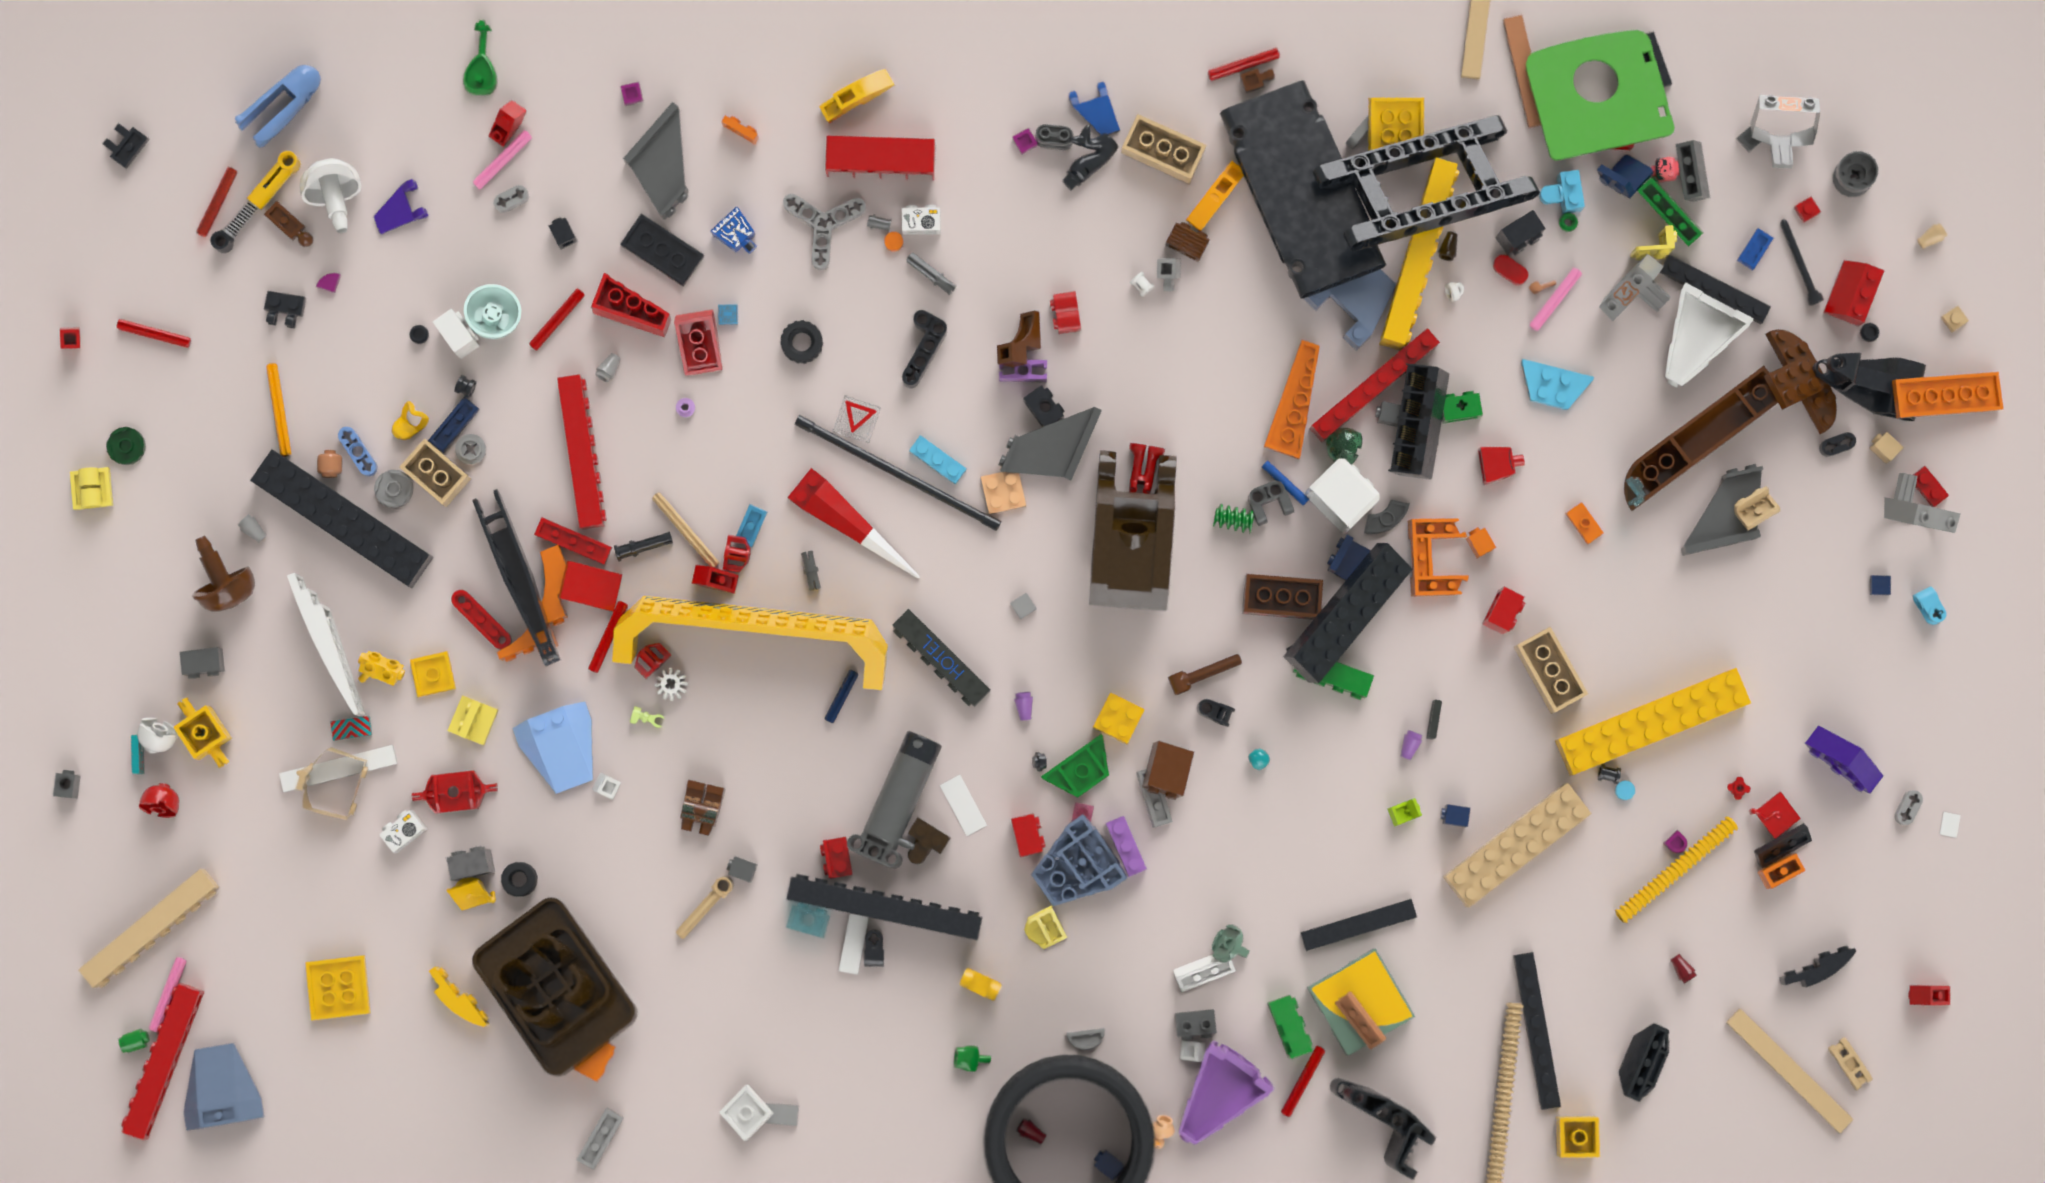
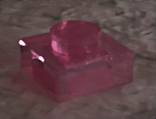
[1071,802,1094,822]

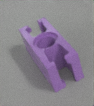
[999,360,1047,382]

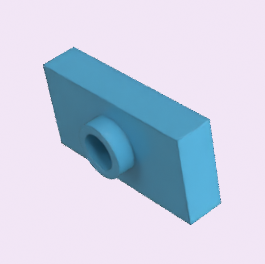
[736,504,768,547]

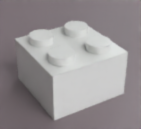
[433,309,479,359]

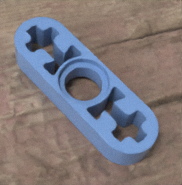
[338,427,378,476]

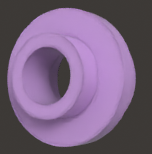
[676,398,695,417]

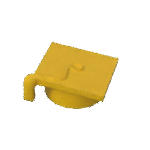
[447,877,496,911]

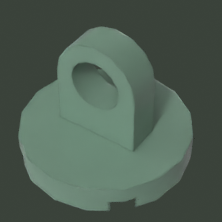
[1212,925,1250,963]

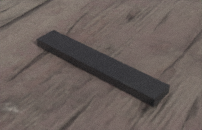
[1300,899,1417,951]

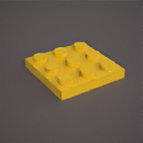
[1368,98,1424,151]
[305,955,371,1021]

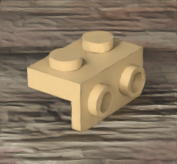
[1734,486,1780,530]

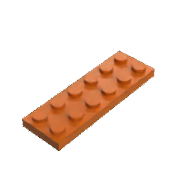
[1892,372,2003,418]

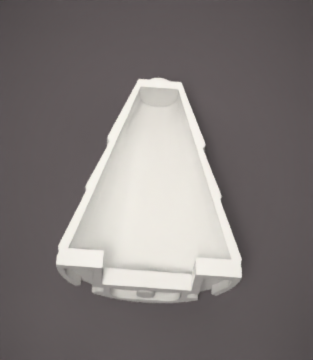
[1665,282,1754,388]

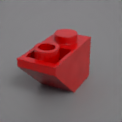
[488,100,527,147]

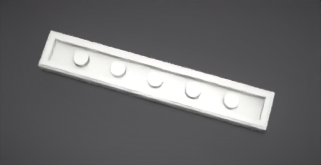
[279,745,398,792]

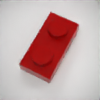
[1913,466,1949,507]

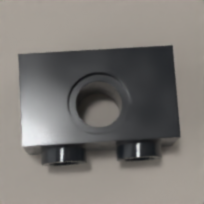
[1023,385,1065,427]

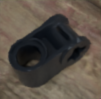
[1196,699,1235,727]
[864,929,884,967]

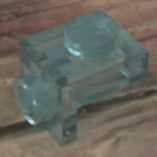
[1626,476,1646,507]

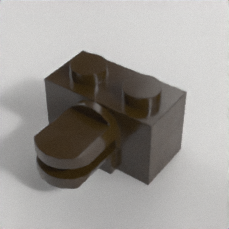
[908,817,951,864]

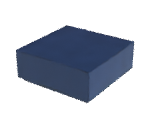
[1870,575,1891,595]

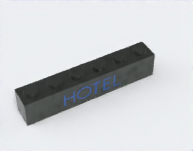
[892,609,991,707]

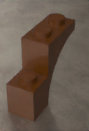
[997,310,1041,367]

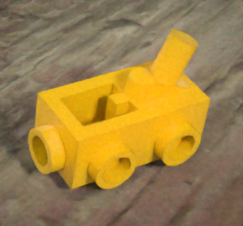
[358,651,406,686]

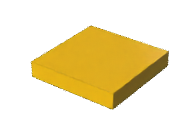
[410,651,456,697]

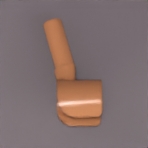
[1529,281,1556,294]

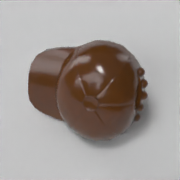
[192,536,255,612]

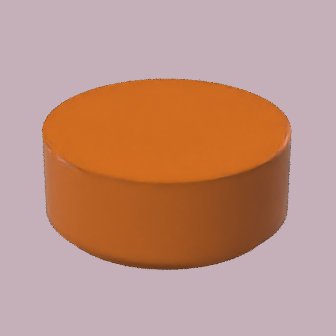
[884,232,903,252]

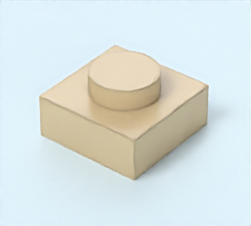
[1941,306,1969,333]

